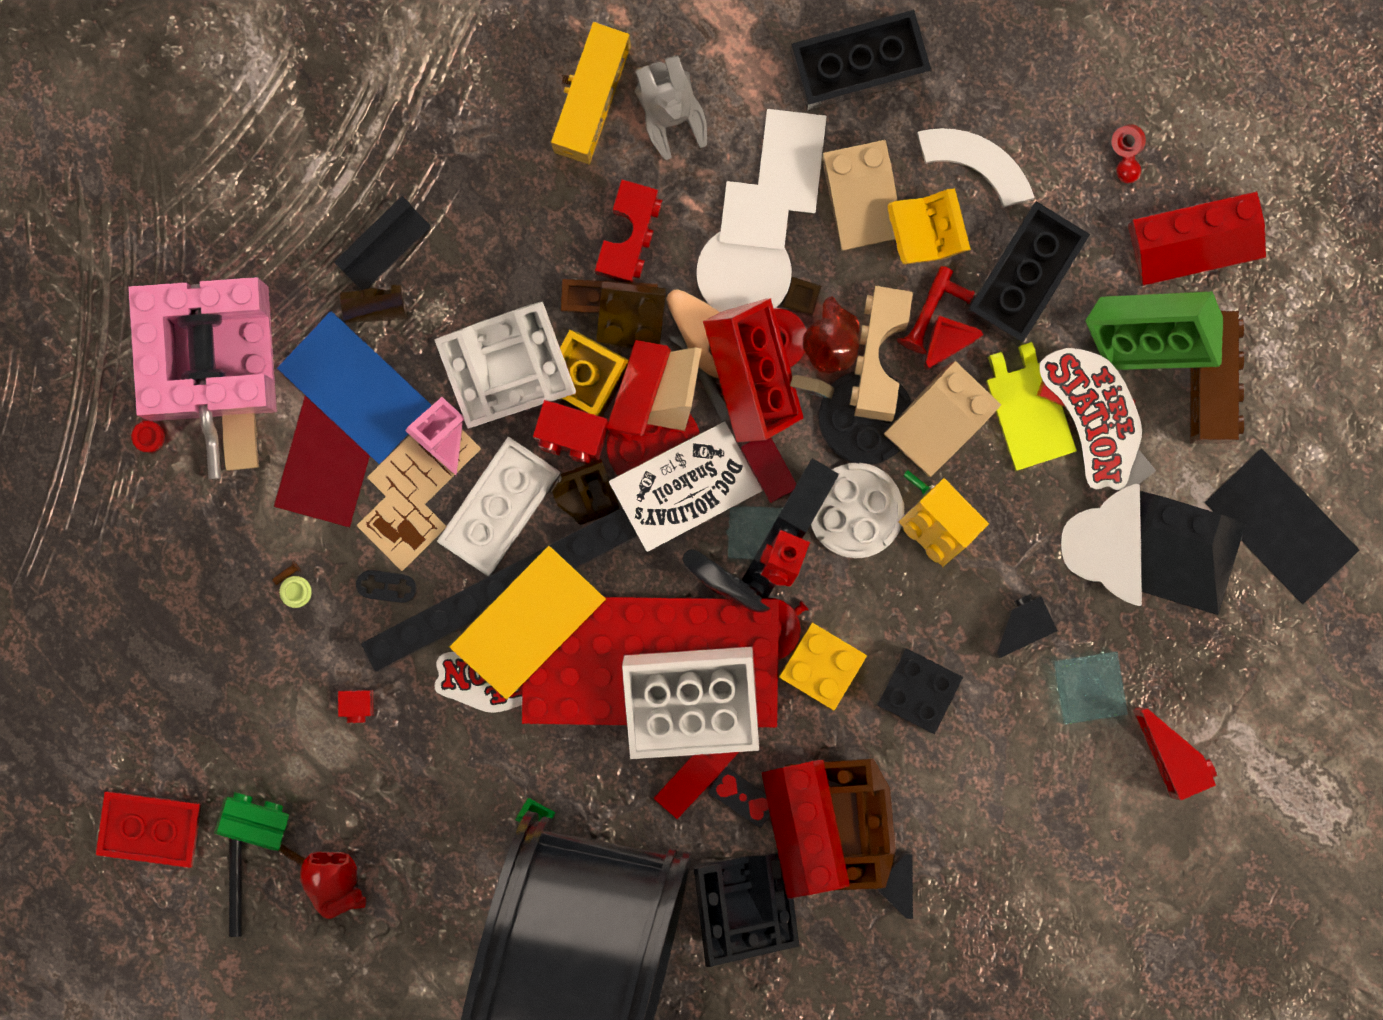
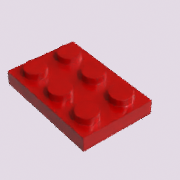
[96,791,202,868]

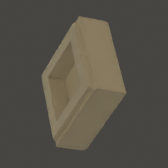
[790,375,835,399]

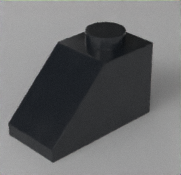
[994,593,1058,658]

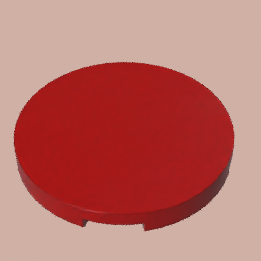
[607,414,700,476]

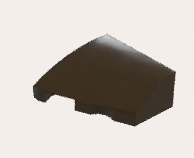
[340,284,408,323]

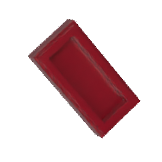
[740,437,797,504]

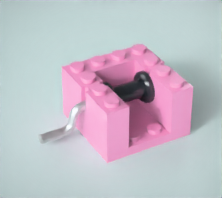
[128,277,277,479]

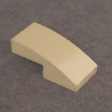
[222,413,259,471]

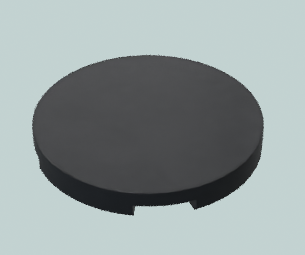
[818,371,911,465]

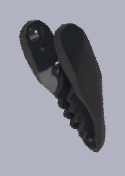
[682,549,771,613]

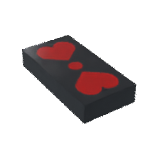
[708,767,770,829]

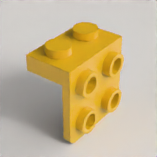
[888,188,971,264]

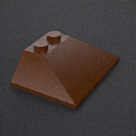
[785,758,896,891]

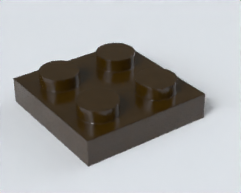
[596,282,666,346]

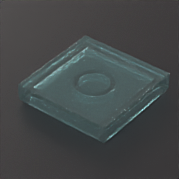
[1053,651,1128,725]

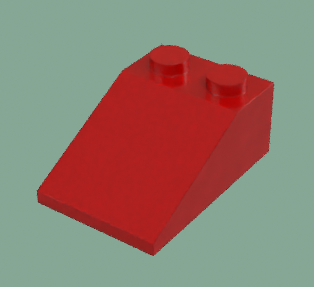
[1133,707,1217,801]

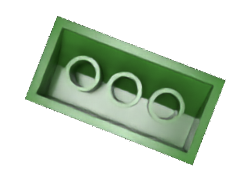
[1085,291,1223,370]

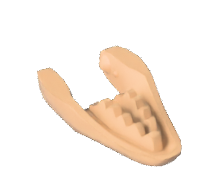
[666,290,720,378]

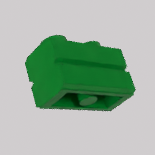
[214,792,289,851]

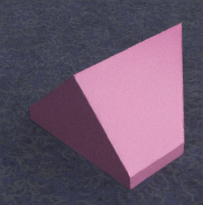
[405,397,464,476]

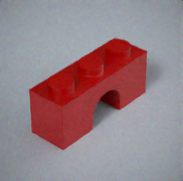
[595,179,663,283]

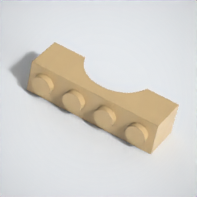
[850,286,913,422]

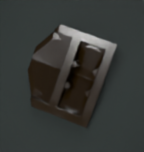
[551,459,620,525]

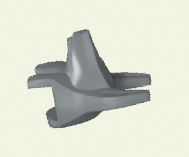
[635,55,707,160]

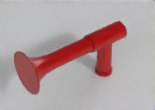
[897,266,975,354]

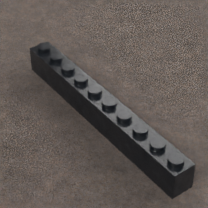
[361,507,638,672]

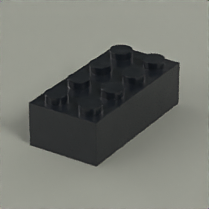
[790,10,932,111]
[966,201,1090,346]

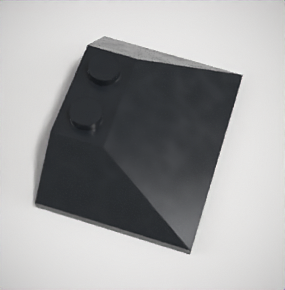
[1124,487,1246,615]
[693,852,799,967]

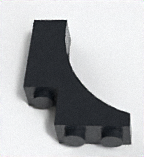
[742,458,839,598]

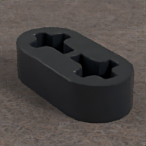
[356,570,417,603]

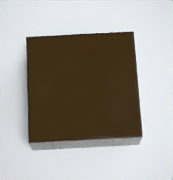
[782,277,822,317]

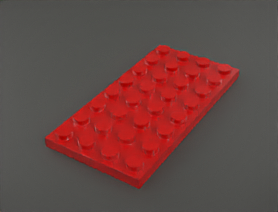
[522,597,779,728]

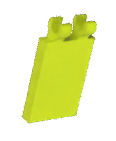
[986,342,1077,471]

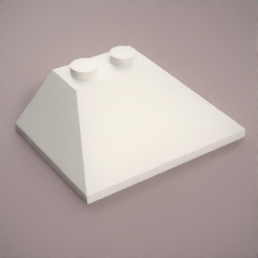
[434,302,576,429]

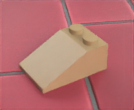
[822,140,897,251]
[884,361,1001,477]

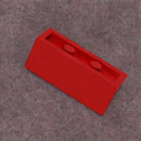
[607,340,671,442]

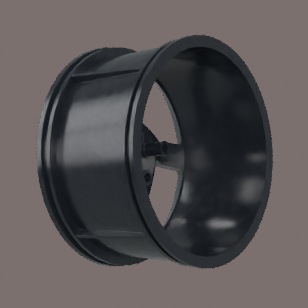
[461,811,692,1020]

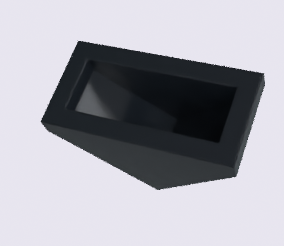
[877,852,913,919]

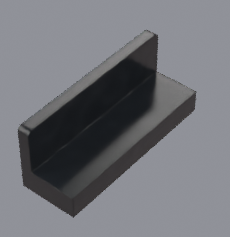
[334,196,430,290]

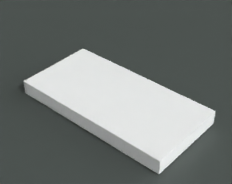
[437,437,561,577]

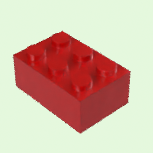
[533,400,608,464]

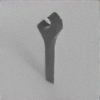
[670,335,730,421]

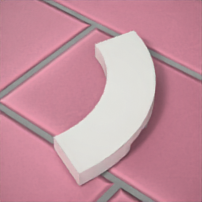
[917,128,1034,208]

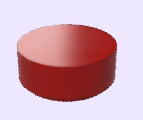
[131,421,165,453]

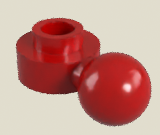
[1112,124,1146,184]

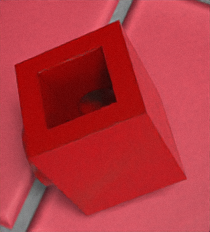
[760,530,810,587]

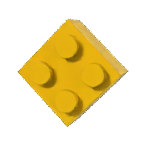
[560,330,629,417]
[898,478,989,567]
[779,622,867,710]

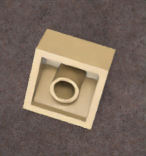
[647,347,702,431]

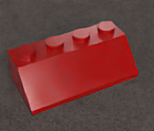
[1128,191,1266,286]
[703,298,804,442]
[762,760,850,899]

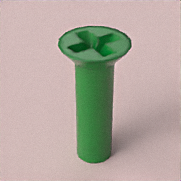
[903,470,932,496]

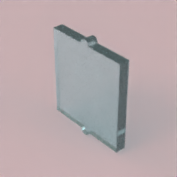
[726,506,783,559]

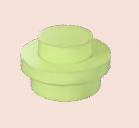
[279,576,312,608]

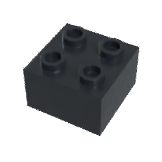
[875,648,963,734]

